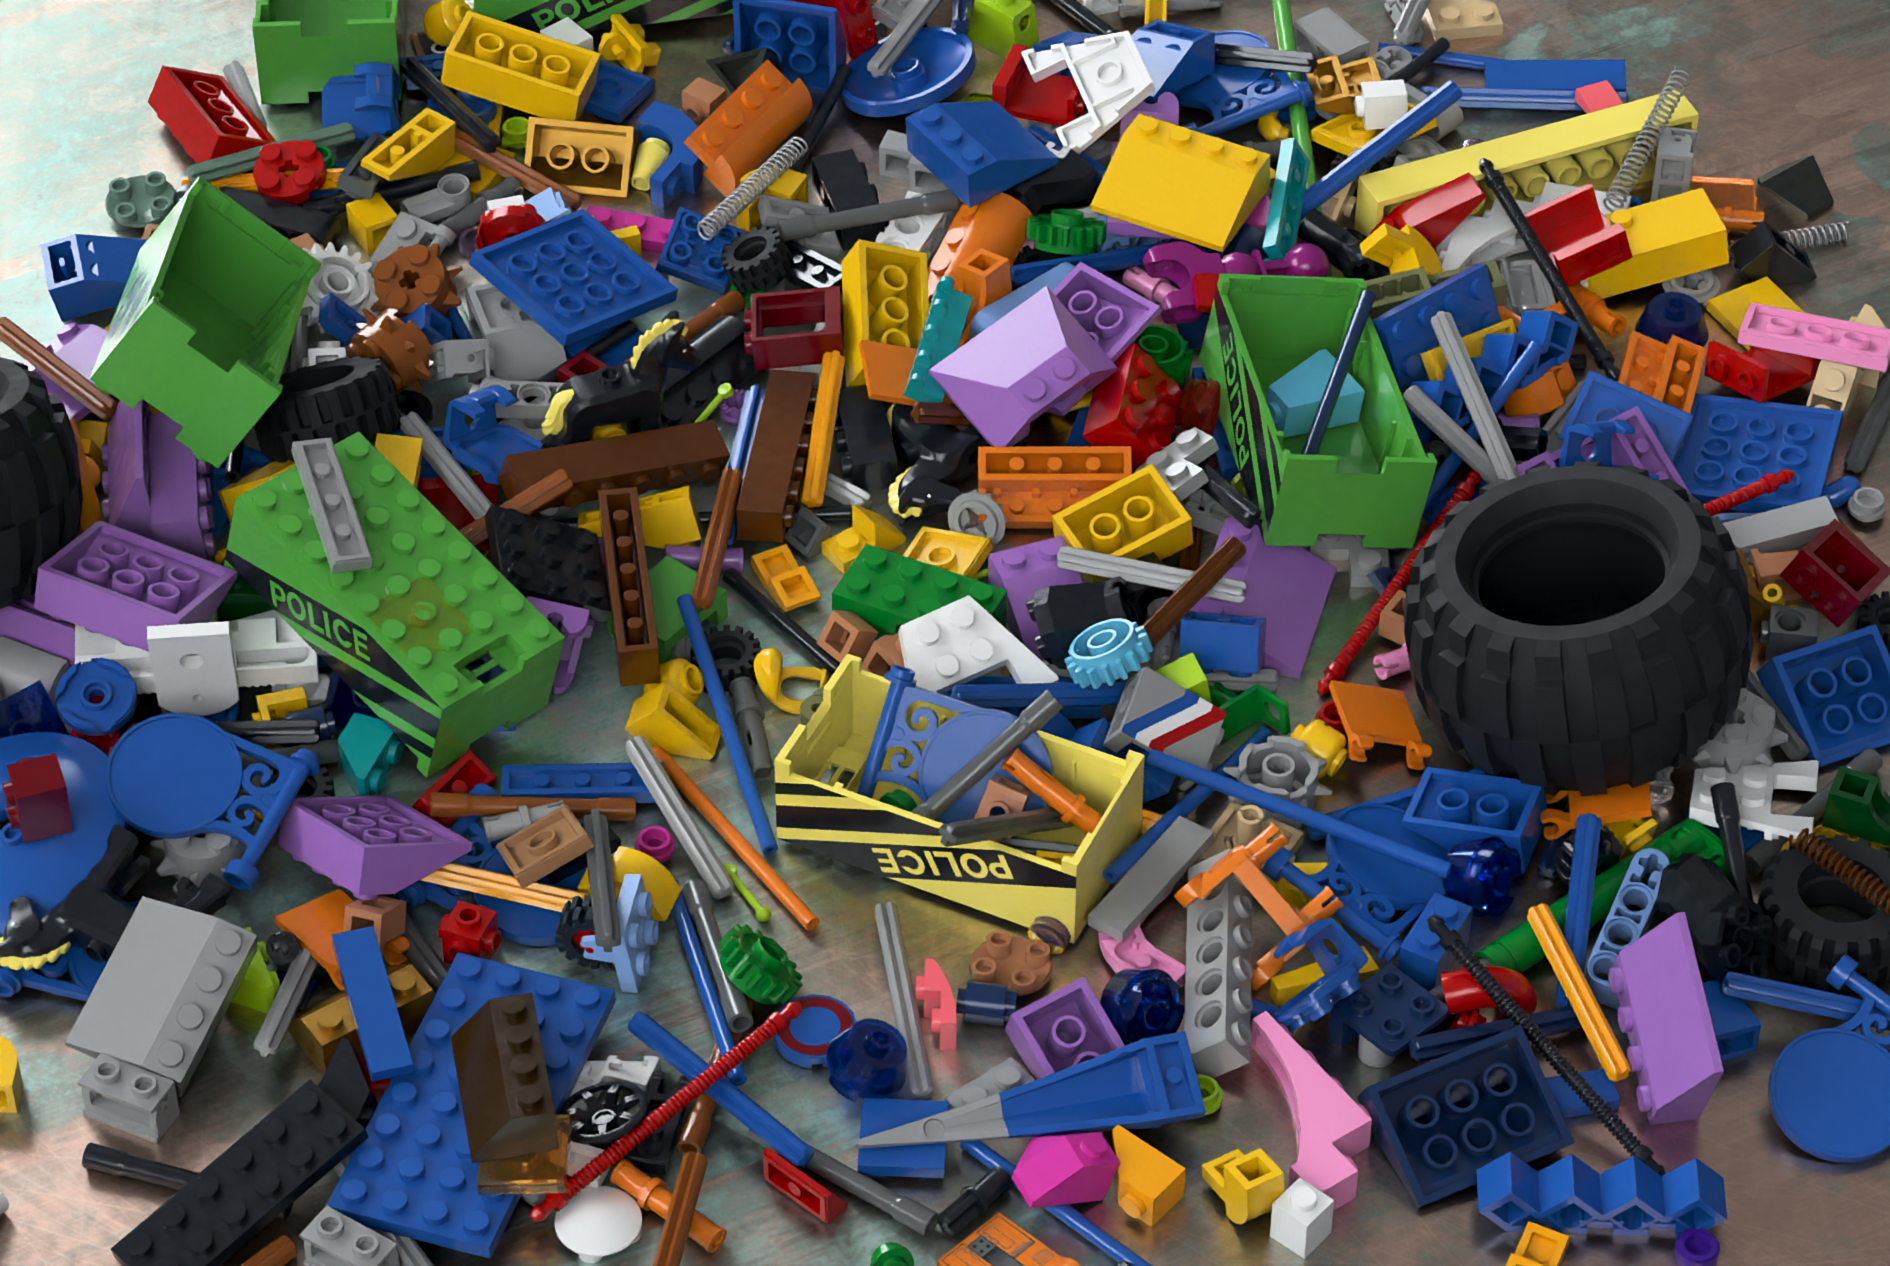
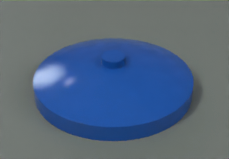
[841,27,977,117]

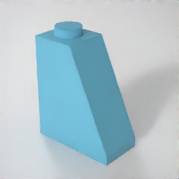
[1266,349,1365,438]

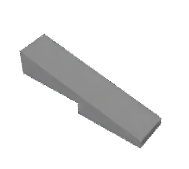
[1723,495,1839,559]

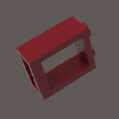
[744,286,844,370]
[1779,519,1890,628]

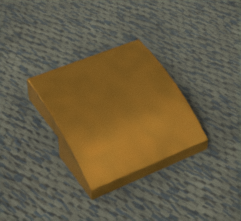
[1305,54,1382,114]

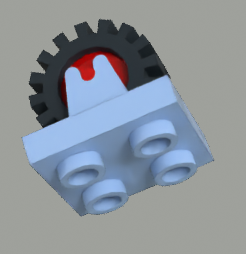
[555,874,659,993]

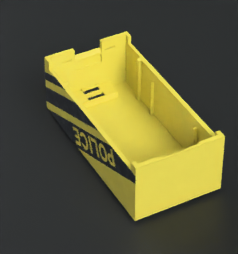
[774,653,1145,944]

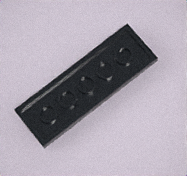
[110,1079,369,1266]

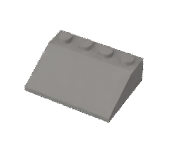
[65,896,257,1098]

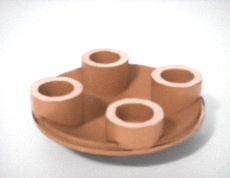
[969,930,1053,996]

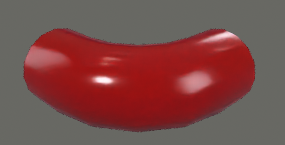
[1441,966,1537,1019]

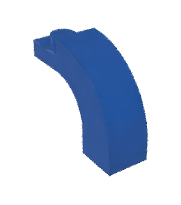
[637,100,704,210]
[318,292,452,347]

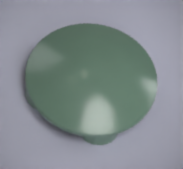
[105,171,175,228]

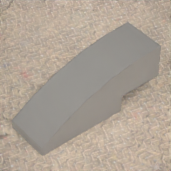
[879,130,963,202]

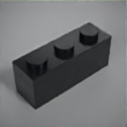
[812,149,889,251]
[834,385,898,491]

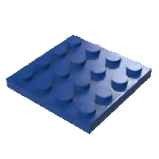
[469,209,678,347]
[1673,393,1843,513]

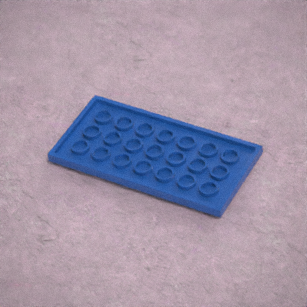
[326,952,616,1259]

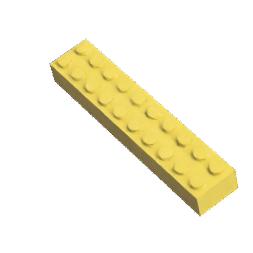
[1354,90,1699,237]

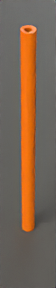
[652,745,819,931]

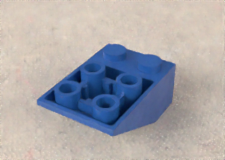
[1131,20,1215,104]
[40,234,147,322]

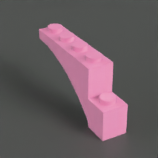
[1251,1011,1372,1211]

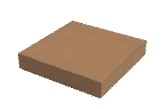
[496,804,594,889]

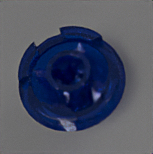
[1635,292,1709,347]
[1443,836,1521,917]
[1100,969,1185,1046]
[826,1018,907,1102]

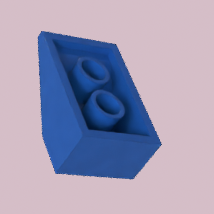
[1402,767,1546,874]

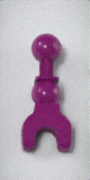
[1143,241,1329,324]

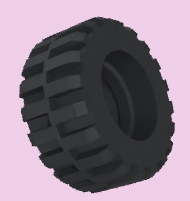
[254,356,401,463]
[1757,835,1890,993]

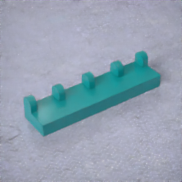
[1263,137,1310,261]
[903,276,973,403]

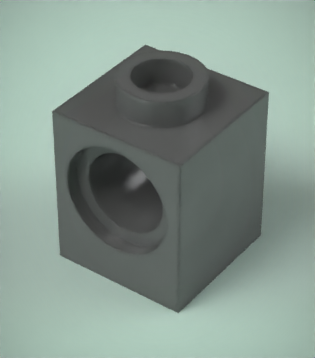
[1759,604,1818,660]

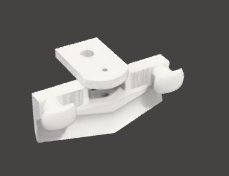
[75,610,331,716]

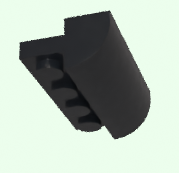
[660,315,767,428]

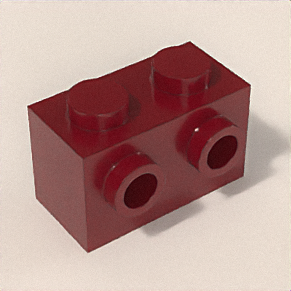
[2,753,73,844]

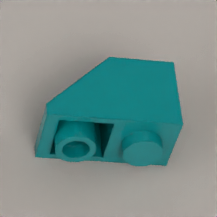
[337,712,404,796]

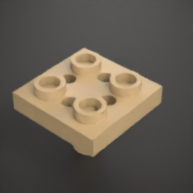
[1194,803,1304,881]

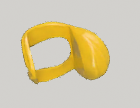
[754,648,829,715]

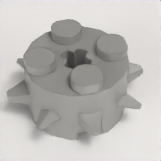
[1692,688,1788,774]
[1223,735,1332,829]
[150,811,249,888]

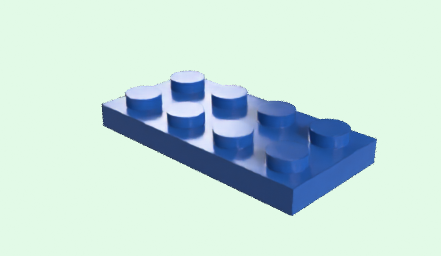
[1372,264,1501,390]

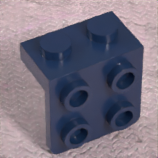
[1329,963,1448,1057]

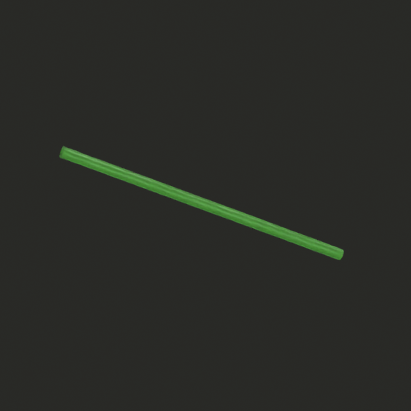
[1272,0,1332,277]

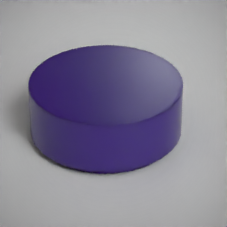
[1674,1229,1720,1266]

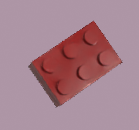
[1082,343,1182,474]

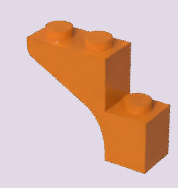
[957,248,1012,349]

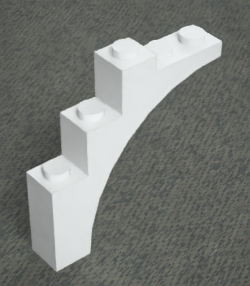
[1436,181,1631,272]

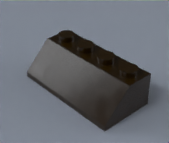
[451,993,559,1163]

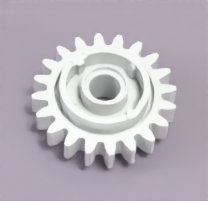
[299,242,380,334]

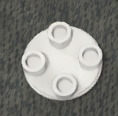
[555,1186,642,1263]

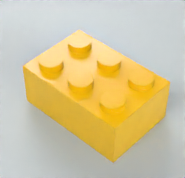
[1052,464,1193,583]

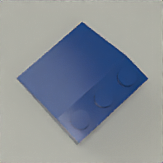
[733,0,847,93]
[905,101,1059,208]
[1756,624,1890,769]

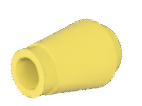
[630,138,671,191]

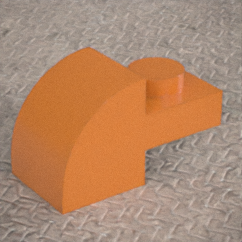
[1503,360,1577,416]

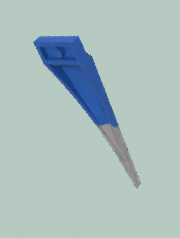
[855,1031,1206,1149]

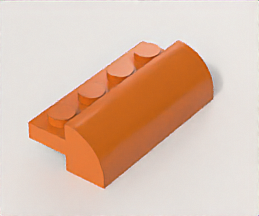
[683,59,813,197]
[928,192,1032,307]
[1617,330,1707,451]
[978,446,1132,529]

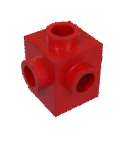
[438,900,502,964]

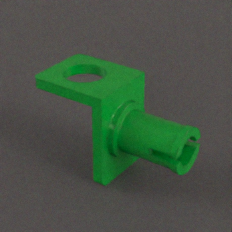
[1209,682,1291,740]

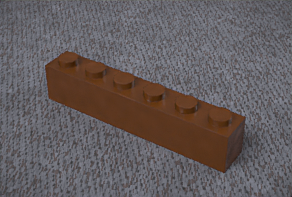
[736,370,818,543]
[498,419,730,514]
[598,487,660,687]

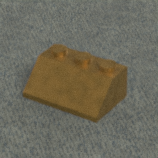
[522,117,641,198]
[288,964,434,1075]

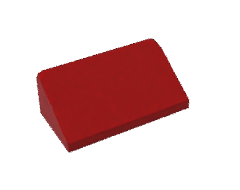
[412,749,498,828]
[763,1147,848,1224]

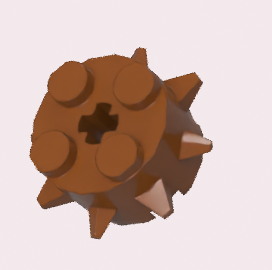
[370,243,463,319]
[345,308,435,395]

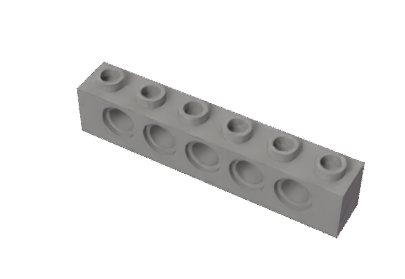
[1184,849,1254,1078]

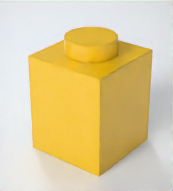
[346,192,398,256]

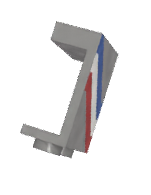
[1103,666,1227,791]

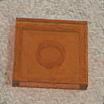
[477,1114,572,1195]

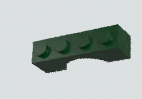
[1822,765,1890,847]

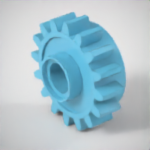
[1065,618,1153,689]

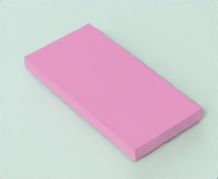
[1737,303,1890,372]

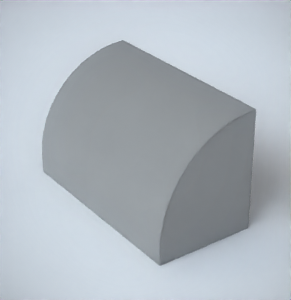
[0,636,69,719]

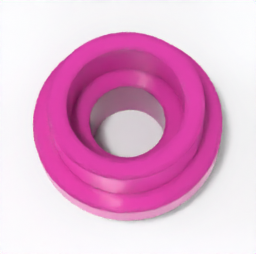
[634,826,675,863]

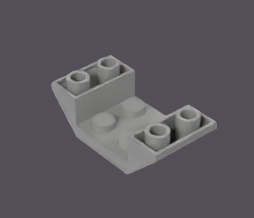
[460,283,567,382]

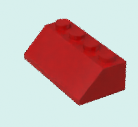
[148,65,276,163]

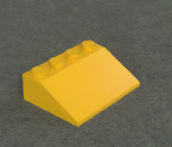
[1091,114,1271,253]

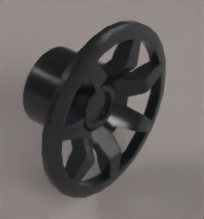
[556,1081,648,1150]

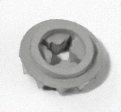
[1661,269,1720,309]
[948,489,1008,547]

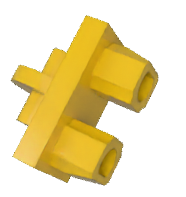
[598,14,661,74]

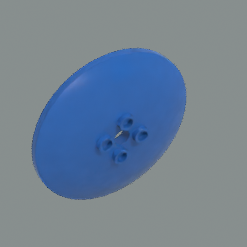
[0,732,130,938]

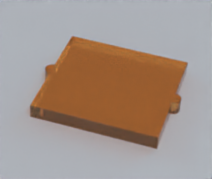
[1691,176,1758,211]

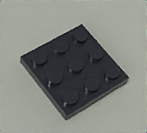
[485,504,611,623]

